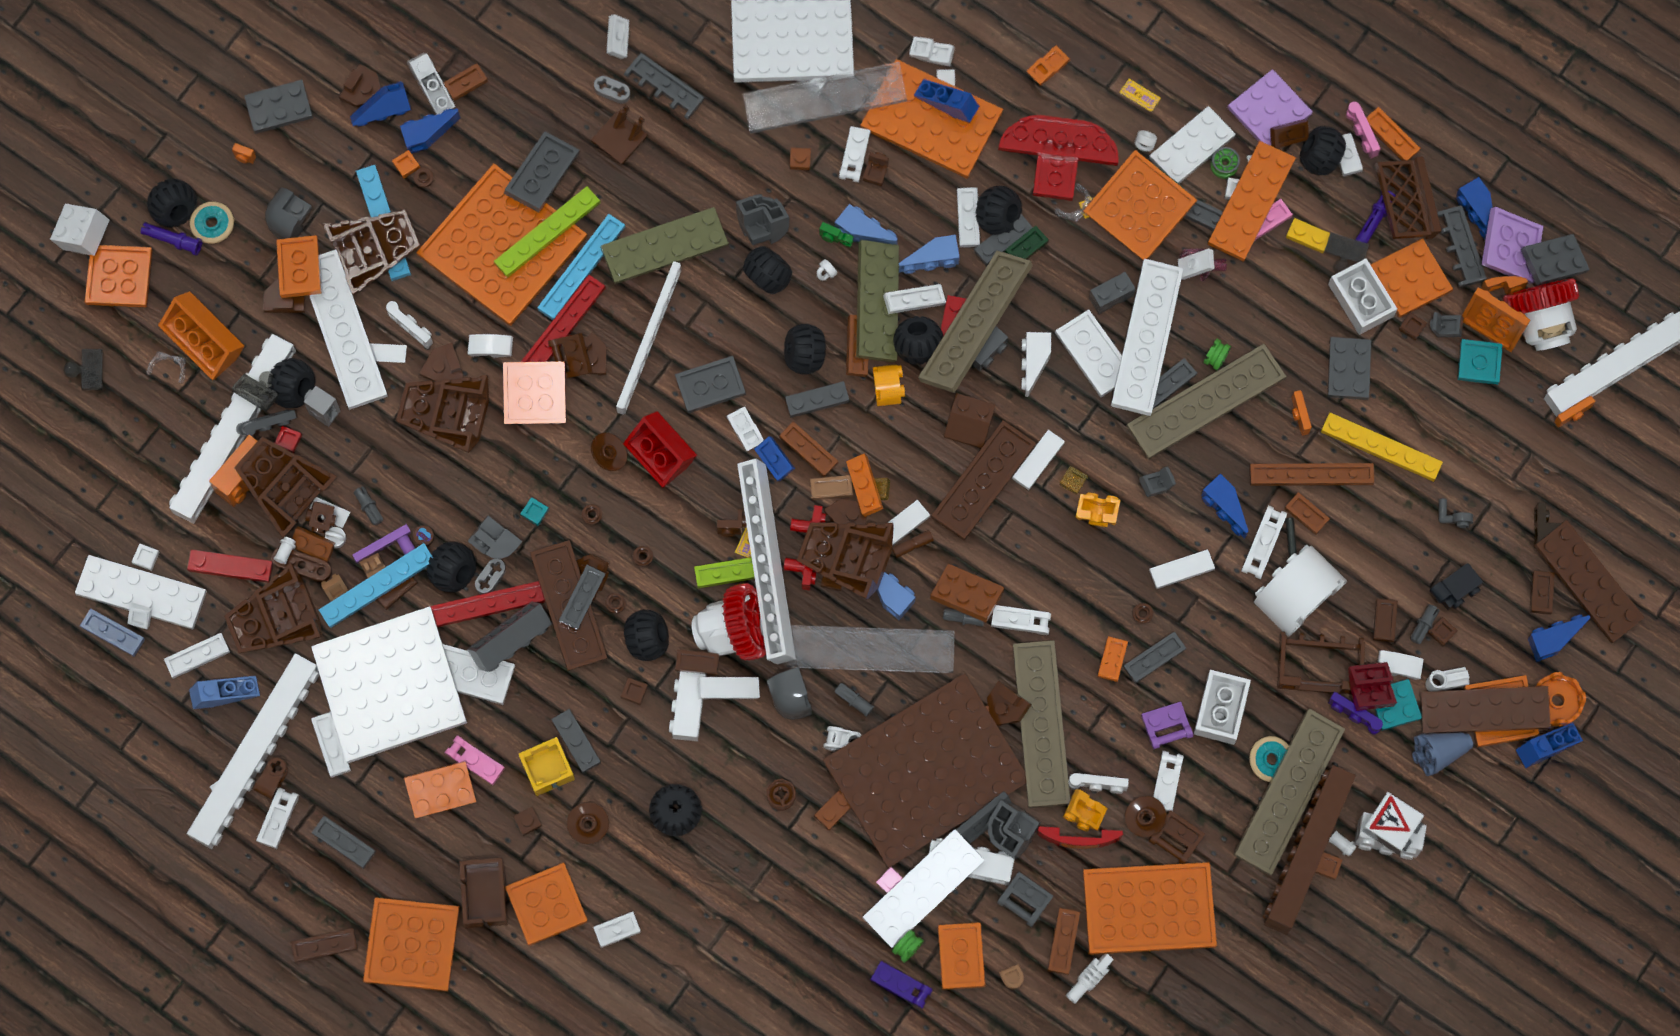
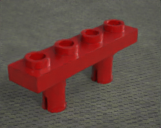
[784,505,826,590]

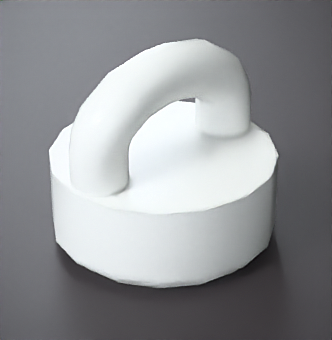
[1135,131,1157,152]
[816,259,837,281]
[325,527,346,549]

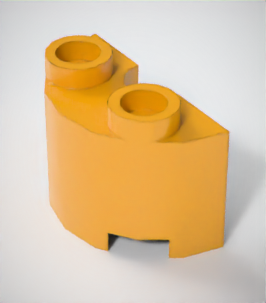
[873,364,905,406]
[1076,493,1120,527]
[1063,789,1107,832]

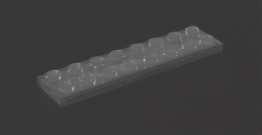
[743,62,907,133]
[787,625,955,673]

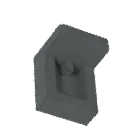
[1430,312,1463,337]
[1139,466,1176,497]

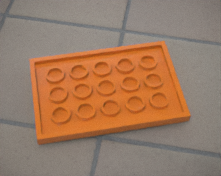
[860,59,1003,179]
[1083,862,1217,955]

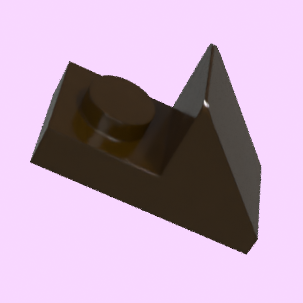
[1534,502,1561,548]

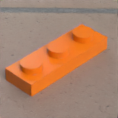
[1366,107,1421,161]
[846,454,883,517]

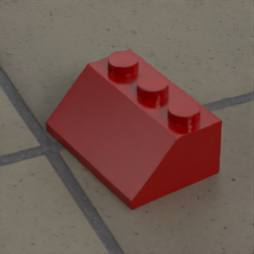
[623,411,697,488]

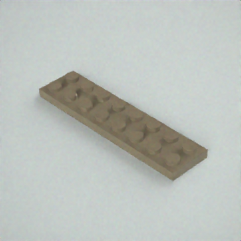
[918,251,1033,393]
[1126,344,1286,460]
[1013,641,1070,808]
[1233,709,1345,876]

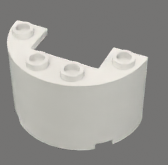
[1254,545,1347,637]

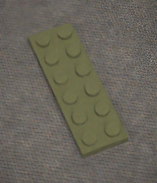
[600,207,728,284]
[856,240,899,363]

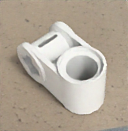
[823,726,862,752]

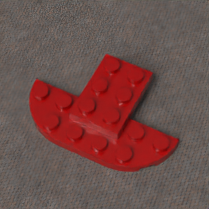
[998,115,1119,201]

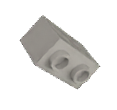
[304,386,340,427]

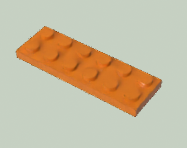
[1207,141,1296,262]

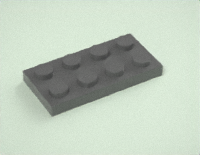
[504,132,579,213]

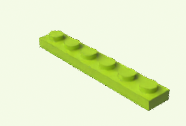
[494,186,600,278]

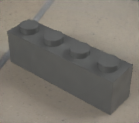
[467,601,552,672]

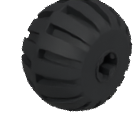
[1300,126,1346,175]
[147,178,197,228]
[975,186,1022,235]
[743,246,792,294]
[893,316,944,365]
[784,324,826,375]
[267,358,316,409]
[427,542,477,593]
[624,610,669,661]
[649,784,702,836]

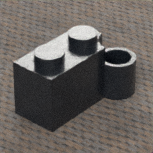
[1429,563,1483,610]

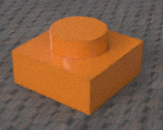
[232,143,256,164]
[392,150,420,179]

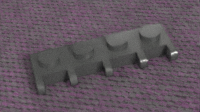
[624,53,704,120]
[1437,205,1487,288]

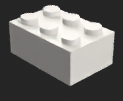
[1328,259,1397,335]
[1194,670,1251,745]
[1354,812,1427,860]

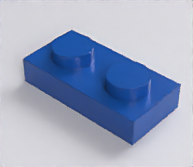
[754,436,795,481]

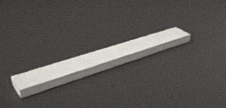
[616,261,681,415]

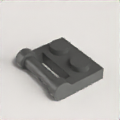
[997,872,1053,928]

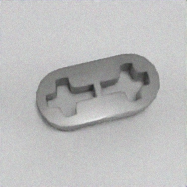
[594,76,630,104]
[475,559,506,594]

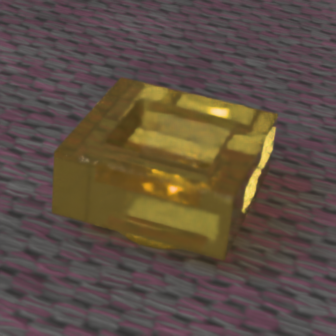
[1059,466,1088,495]
[874,478,890,500]

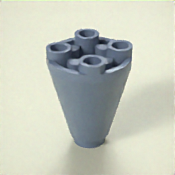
[1412,732,1473,776]

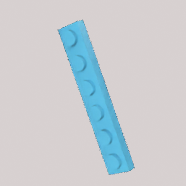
[356,165,411,281]
[537,214,625,320]
[319,543,433,628]

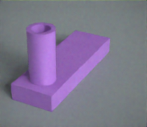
[352,524,415,564]

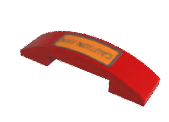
[1037,827,1123,849]

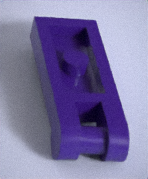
[1328,692,1383,735]
[871,961,933,1009]

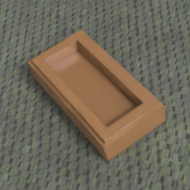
[810,475,853,500]

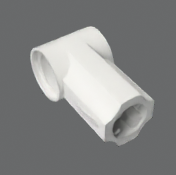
[1425,667,1470,692]

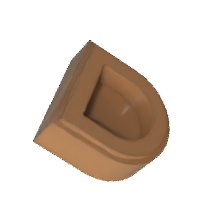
[999,964,1024,989]

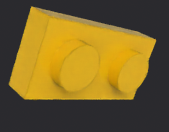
[1286,218,1331,254]

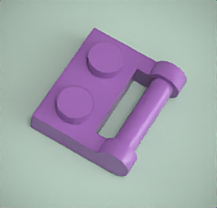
[1141,702,1193,749]

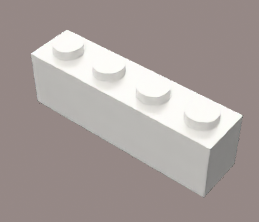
[669,671,706,742]
[929,838,1014,886]

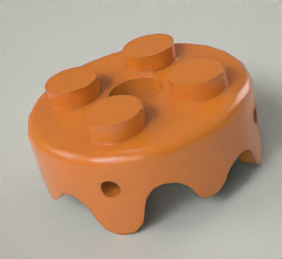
[1535,672,1586,727]

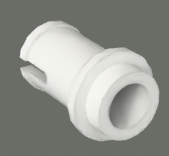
[273,537,296,565]
[1328,831,1357,856]

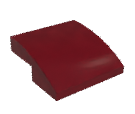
[1348,662,1397,711]

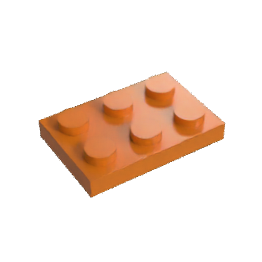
[277,235,322,298]
[404,761,476,818]
[938,923,985,990]

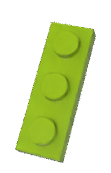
[694,557,755,588]

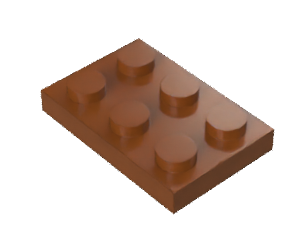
[930,564,1004,623]

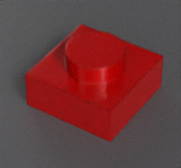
[274,426,302,453]

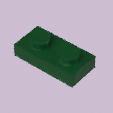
[1005,225,1049,259]

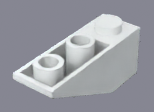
[407,53,455,115]
[1021,332,1051,397]

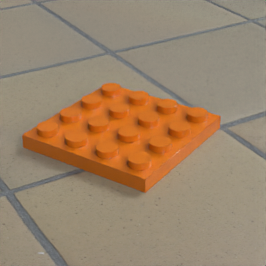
[1083,150,1197,261]
[363,898,460,992]

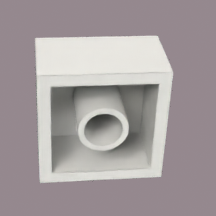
[50,204,109,256]

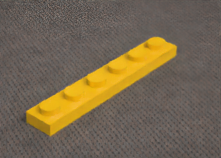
[1321,413,1443,482]

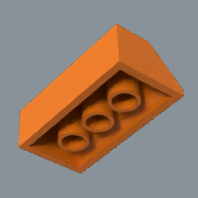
[158,291,245,380]

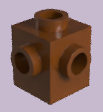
[305,501,336,533]

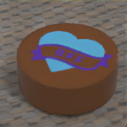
[413,525,434,547]

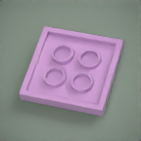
[1227,69,1312,146]
[1482,207,1543,284]

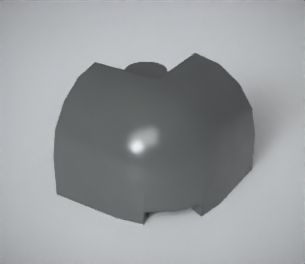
[265,187,312,239]
[736,194,789,245]
[468,515,522,559]
[767,667,812,720]
[987,800,1042,859]

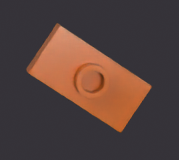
[1291,390,1312,436]
[1554,396,1596,428]
[1097,636,1128,682]

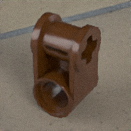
[254,758,288,800]

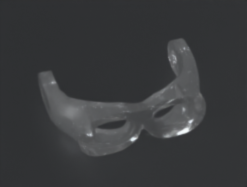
[1054,183,1093,222]
[146,351,186,384]

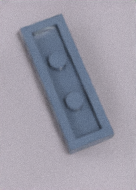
[80,608,145,657]

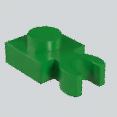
[819,222,854,248]

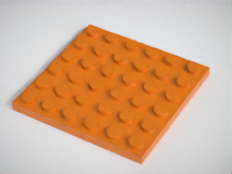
[416,164,588,326]

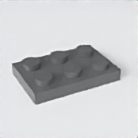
[244,80,313,134]
[1521,234,1590,286]
[1327,337,1371,400]
[675,356,746,413]

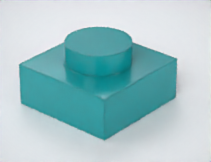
[520,497,549,526]

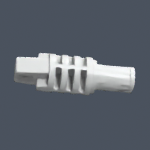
[1066,953,1113,1004]

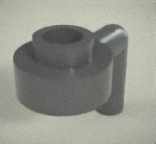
[1438,499,1473,528]

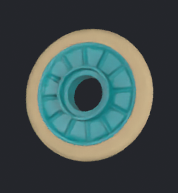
[190,202,234,244]
[1250,736,1289,782]

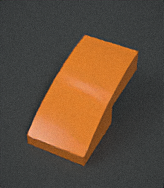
[1027,45,1070,86]
[1481,276,1528,295]

